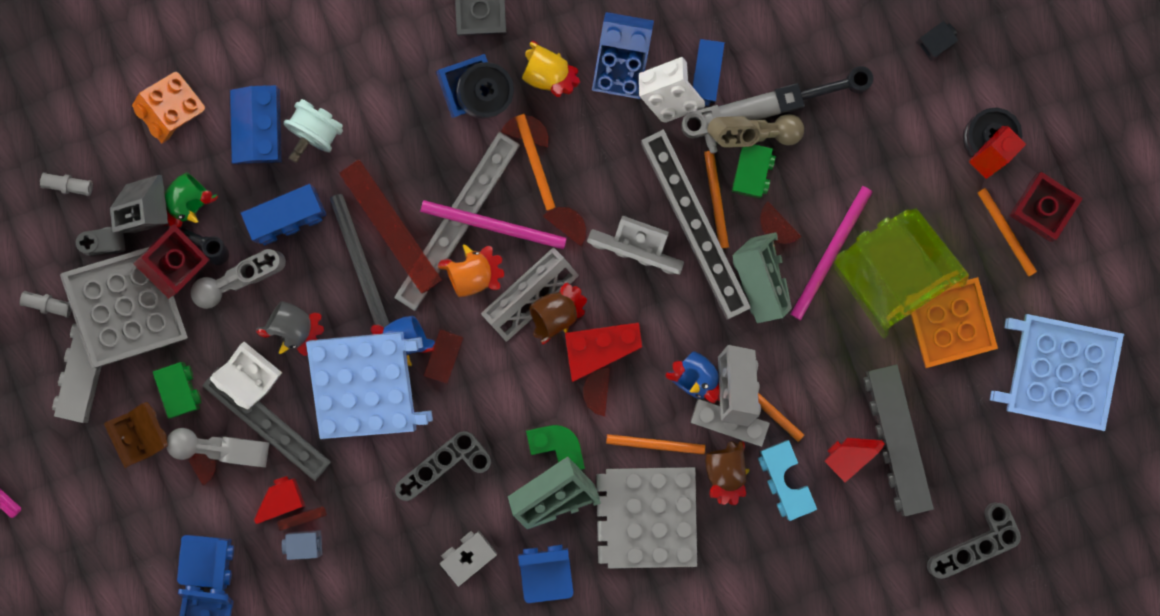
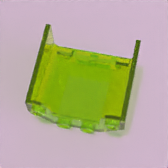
[834,208,969,339]

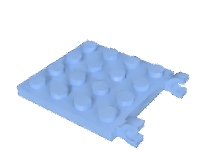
[990,314,1124,431]
[306,332,433,439]

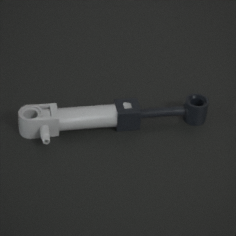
[681,66,874,153]

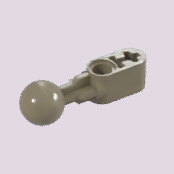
[707,114,804,147]

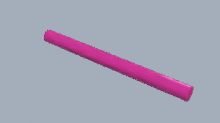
[790,186,873,320]
[420,200,566,249]

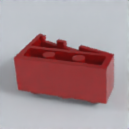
[565,323,642,382]

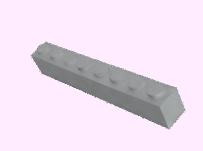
[641,129,751,320]

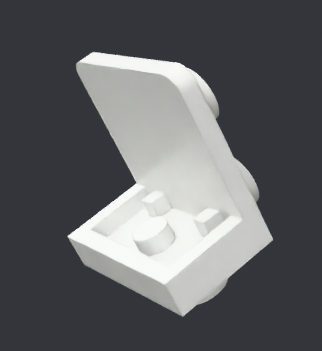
[639,57,705,122]
[210,342,282,409]

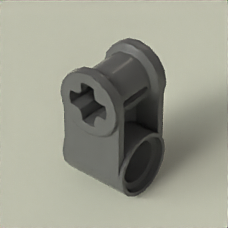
[76,226,126,256]

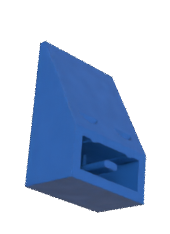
[592,12,654,99]

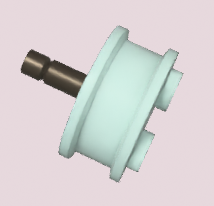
[283,99,343,163]

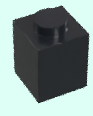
[917,20,958,61]

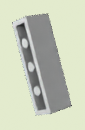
[52,324,102,423]

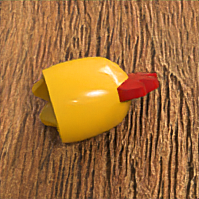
[522,41,580,97]

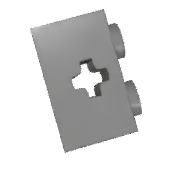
[440,531,498,587]

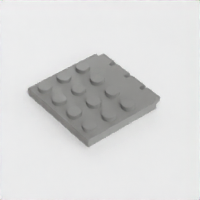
[596,467,697,568]

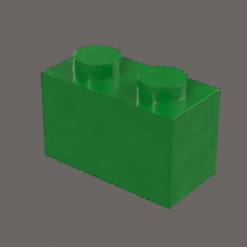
[731,144,776,199]
[153,362,202,419]

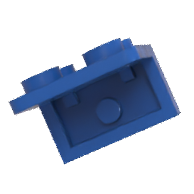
[177,535,234,590]
[518,545,573,603]
[178,585,234,616]

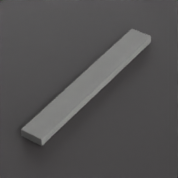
[394,132,520,311]

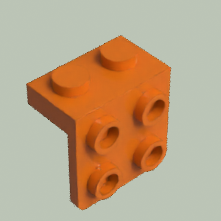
[132,72,205,144]

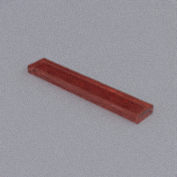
[339,159,442,294]

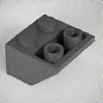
[110,175,168,233]

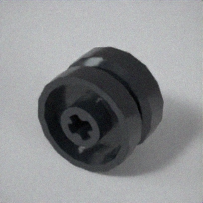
[456,62,514,119]
[963,107,1023,158]

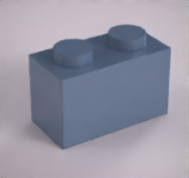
[282,530,323,560]

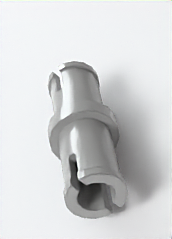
[40,173,93,196]
[20,291,72,318]

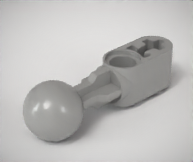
[191,249,286,309]
[166,428,269,467]

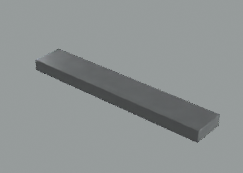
[202,367,331,481]

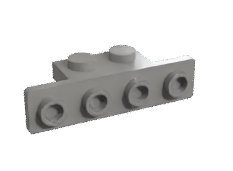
[587,216,684,275]

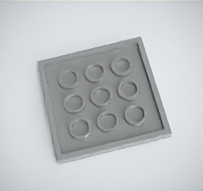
[60,247,188,369]

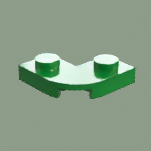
[526,425,585,470]

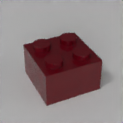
[1009,172,1083,242]
[133,224,210,299]

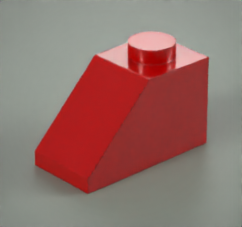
[968,126,1026,179]
[825,438,885,482]
[254,476,305,524]

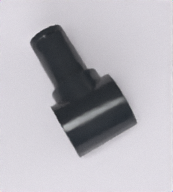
[183,229,229,265]

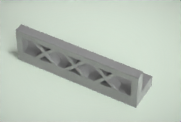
[481,247,579,342]

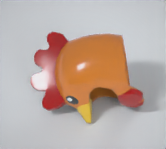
[438,245,505,297]

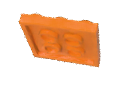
[906,277,998,368]

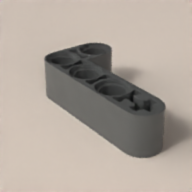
[395,431,492,501]
[927,502,1021,579]

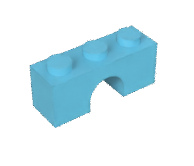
[758,440,817,521]

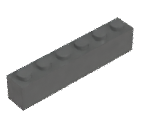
[863,364,934,516]

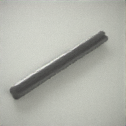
[330,194,389,327]

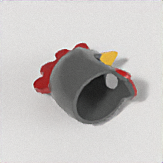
[256,301,324,356]

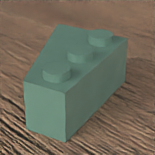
[732,232,792,323]
[508,457,601,529]

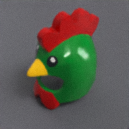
[163,172,218,228]

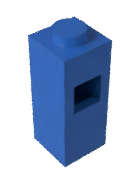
[692,39,725,107]

